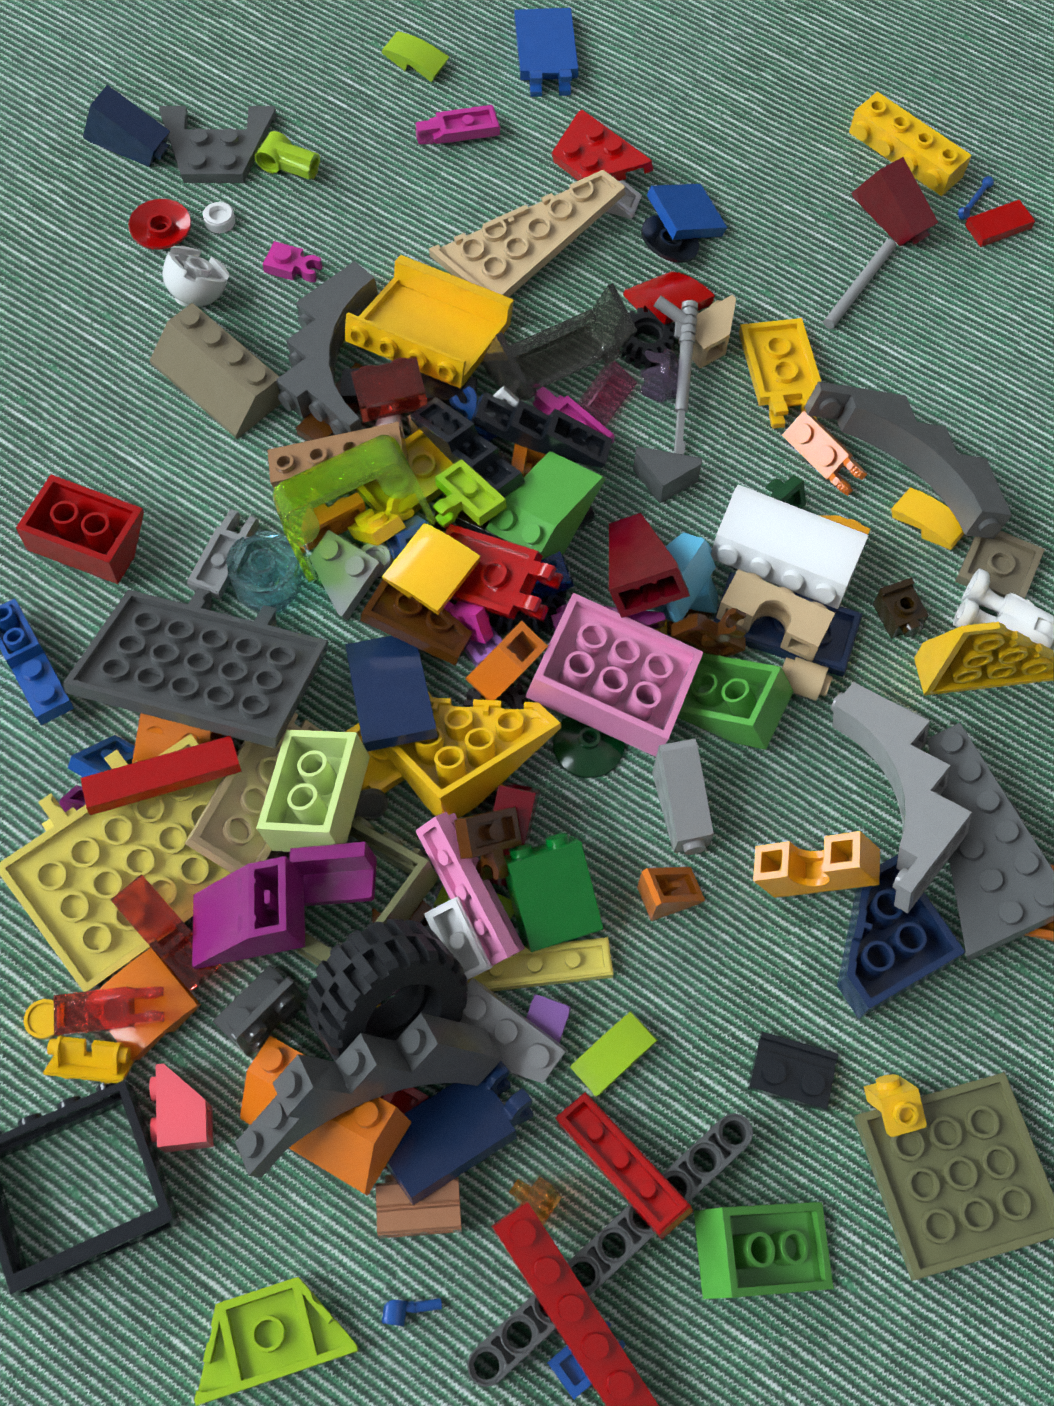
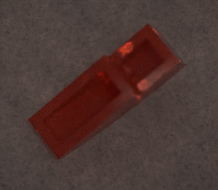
[111,874,222,992]

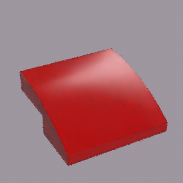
[623,271,715,325]

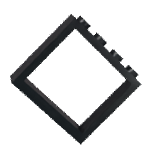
[0,1080,181,1297]

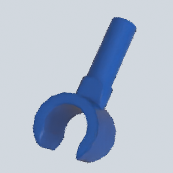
[382,1298,442,1326]

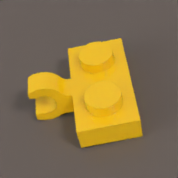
[347,493,415,546]

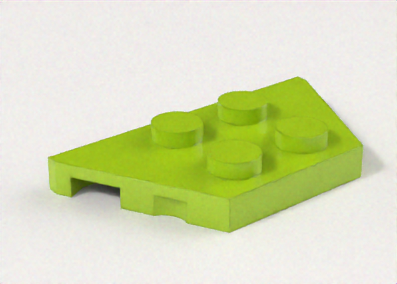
[194,1277,359,1406]

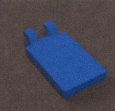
[514,8,578,97]

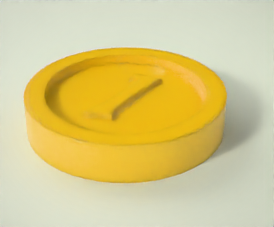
[24,999,65,1039]

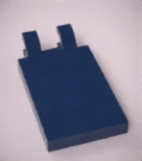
[386,1061,533,1205]

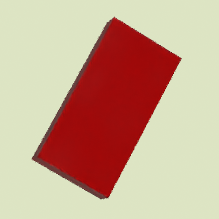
[965,199,1035,247]

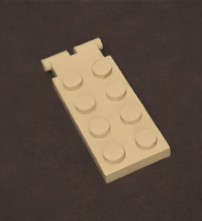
[185,713,322,873]

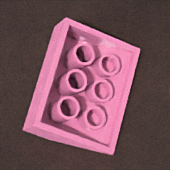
[525,593,703,757]

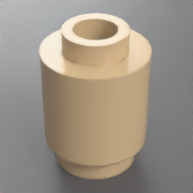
[782,657,832,701]

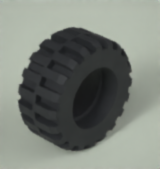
[306,919,468,1061]

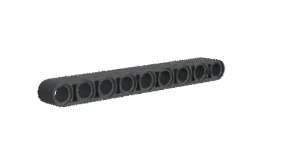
[467,1113,753,1387]

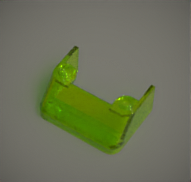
[273,435,437,583]

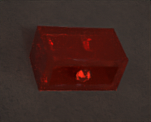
[351,357,427,422]

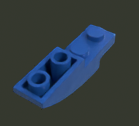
[0,598,74,725]

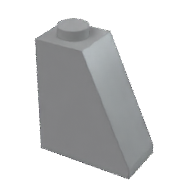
[652,738,714,855]

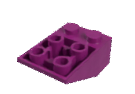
[192,856,305,969]

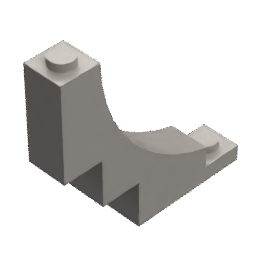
[831,682,972,913]

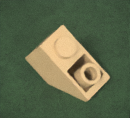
[678,295,736,368]

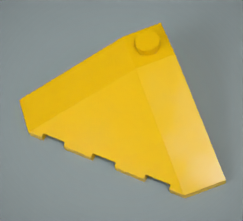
[914,622,1054,695]
[383,697,561,819]

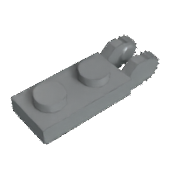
[187,509,259,600]

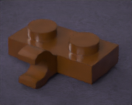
[671,608,746,657]
[454,807,522,881]

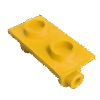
[43,1035,134,1084]

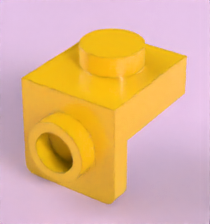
[864,1074,927,1137]

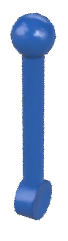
[958,176,994,220]

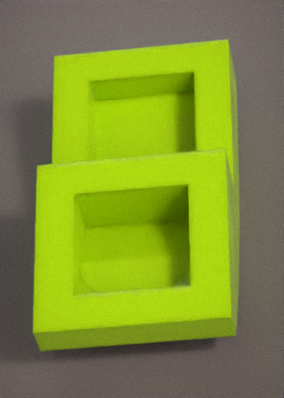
[381,31,449,83]
[570,1011,658,1097]

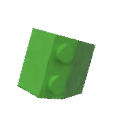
[485,451,606,567]
[677,653,794,750]
[694,1202,834,1299]

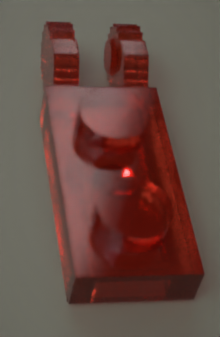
[53,986,165,1036]

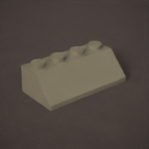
[150,303,281,439]

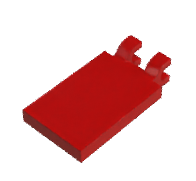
[445,524,563,621]

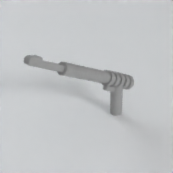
[653,295,698,455]

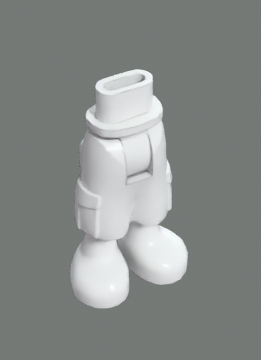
[953,568,1054,651]

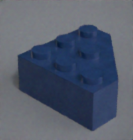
[837,855,965,1019]

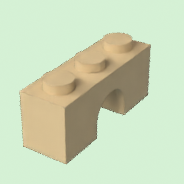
[716,569,835,662]

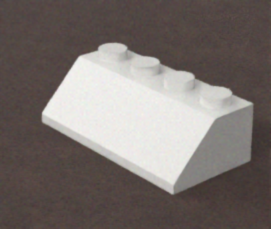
[711,485,869,609]

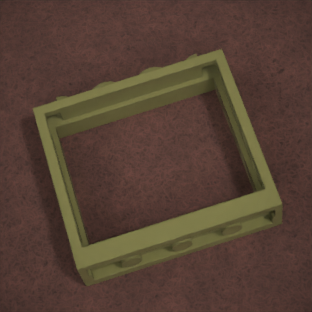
[267,816,439,966]

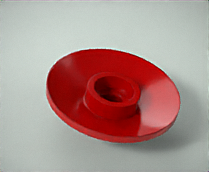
[128,199,191,250]

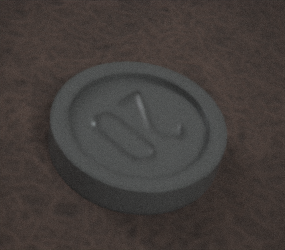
[354,788,388,821]

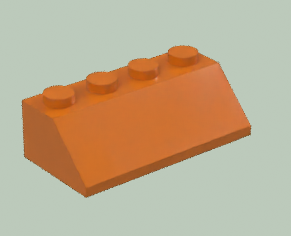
[240,1036,412,1196]

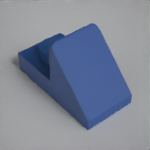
[68,735,135,778]

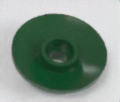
[553,716,624,778]

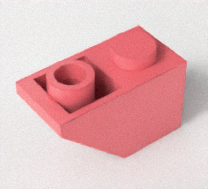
[149,1063,214,1153]

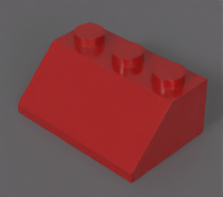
[16,474,144,584]

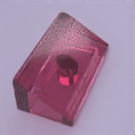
[577,361,637,426]

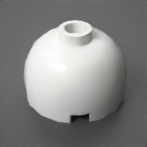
[162,246,229,307]

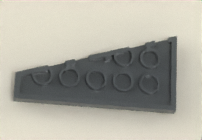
[927,723,1054,961]

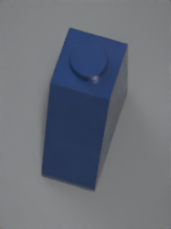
[83,85,170,167]

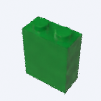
[504,833,603,952]

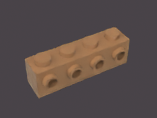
[267,422,410,501]

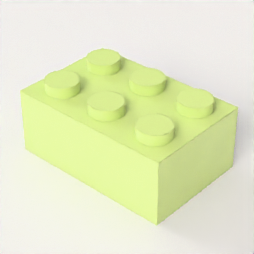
[256,730,370,852]

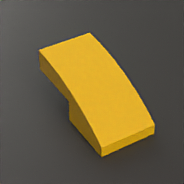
[891,487,964,550]

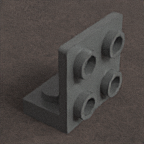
[213,965,304,1056]

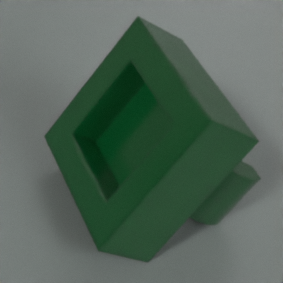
[766,475,806,509]

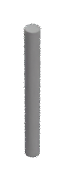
[823,239,896,329]

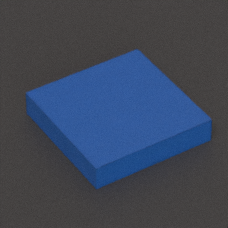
[647,184,727,240]

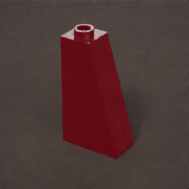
[609,513,690,618]

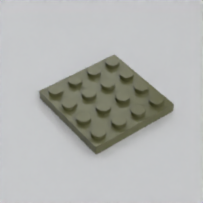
[853,1072,1054,1281]

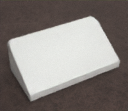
[424,896,493,980]

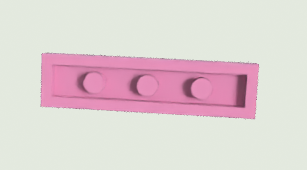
[416,812,525,966]

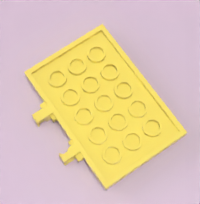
[0,734,231,993]

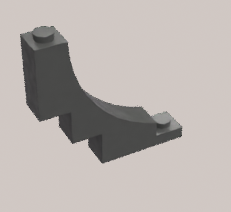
[804,381,1012,539]

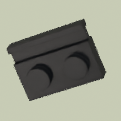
[747,1031,839,1112]

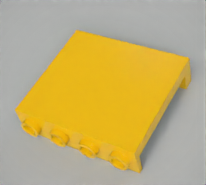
[345,255,514,389]

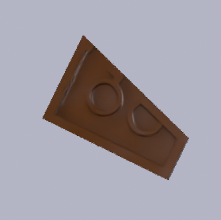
[360,580,472,666]

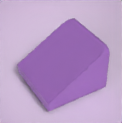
[526,994,571,1043]

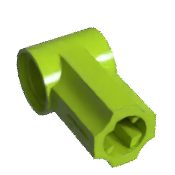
[255,131,320,179]

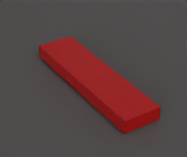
[80,736,242,815]
[555,1092,693,1240]

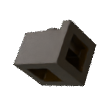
[873,577,929,639]

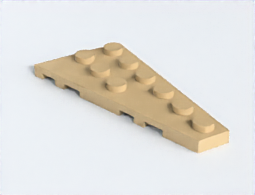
[429,170,625,297]

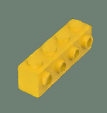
[849,91,972,196]

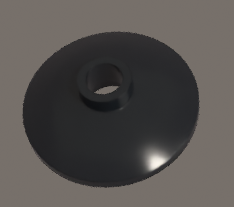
[641,215,699,263]

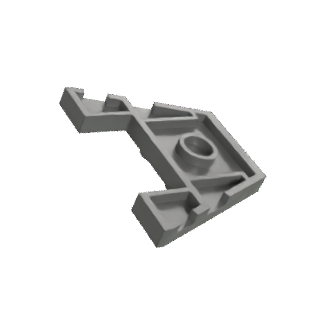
[159,106,277,183]

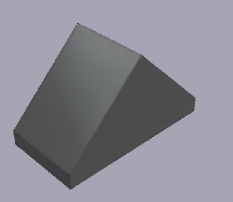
[633,446,703,503]

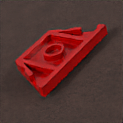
[551,109,653,181]

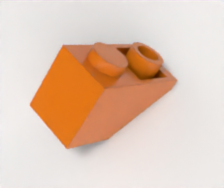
[465,621,548,700]

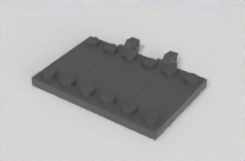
[63,588,328,749]

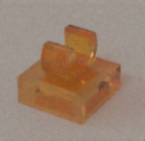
[509,1176,562,1226]

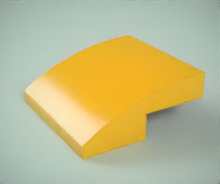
[382,523,480,615]

